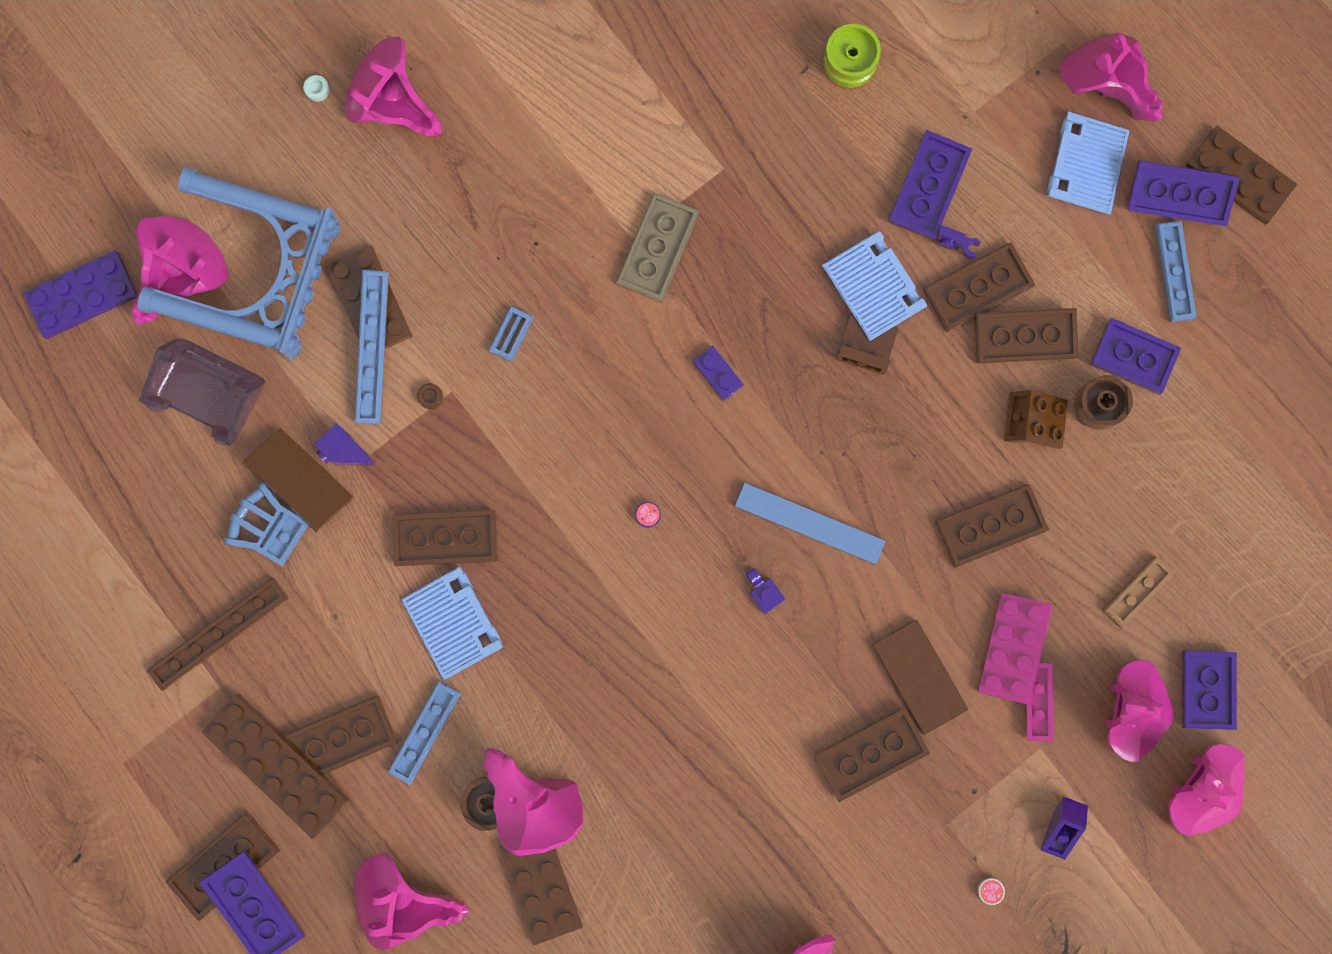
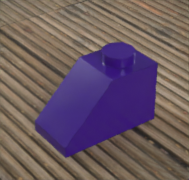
[314,423,375,466]
[1041,796,1088,860]

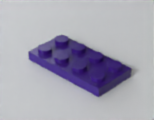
[888,130,972,240]
[1127,160,1240,226]
[24,250,138,339]
[200,850,305,954]

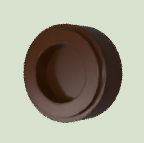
[417,383,443,410]

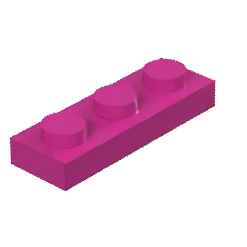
[1027,663,1054,741]

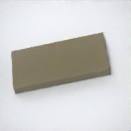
[616,193,700,303]

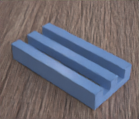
[488,306,534,363]

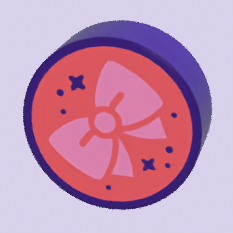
[635,502,661,528]

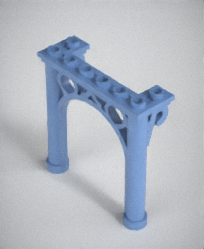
[137,166,341,362]

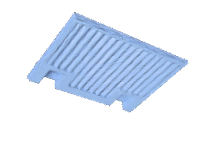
[1046,111,1130,215]
[822,231,927,341]
[401,566,503,680]

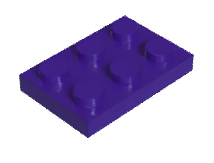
[1090,318,1181,395]
[1182,651,1237,730]

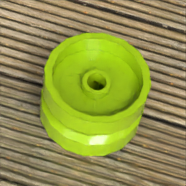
[823,23,881,88]

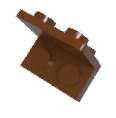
[836,313,898,375]
[1005,390,1068,449]

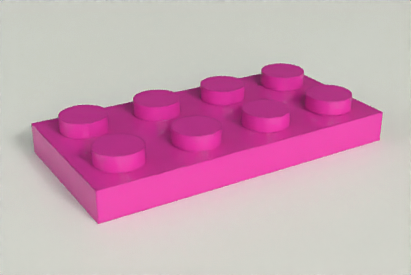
[978,593,1053,705]

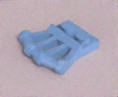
[224,482,308,566]

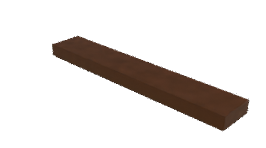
[147,578,289,691]

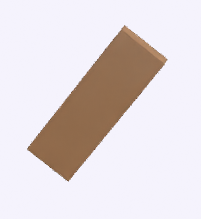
[1103,556,1175,628]

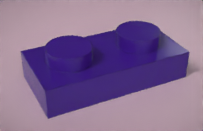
[693,346,744,401]

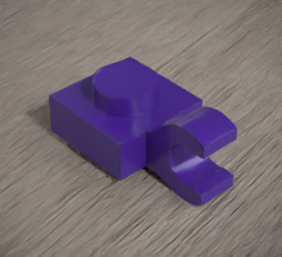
[935,225,981,259]
[745,568,785,614]

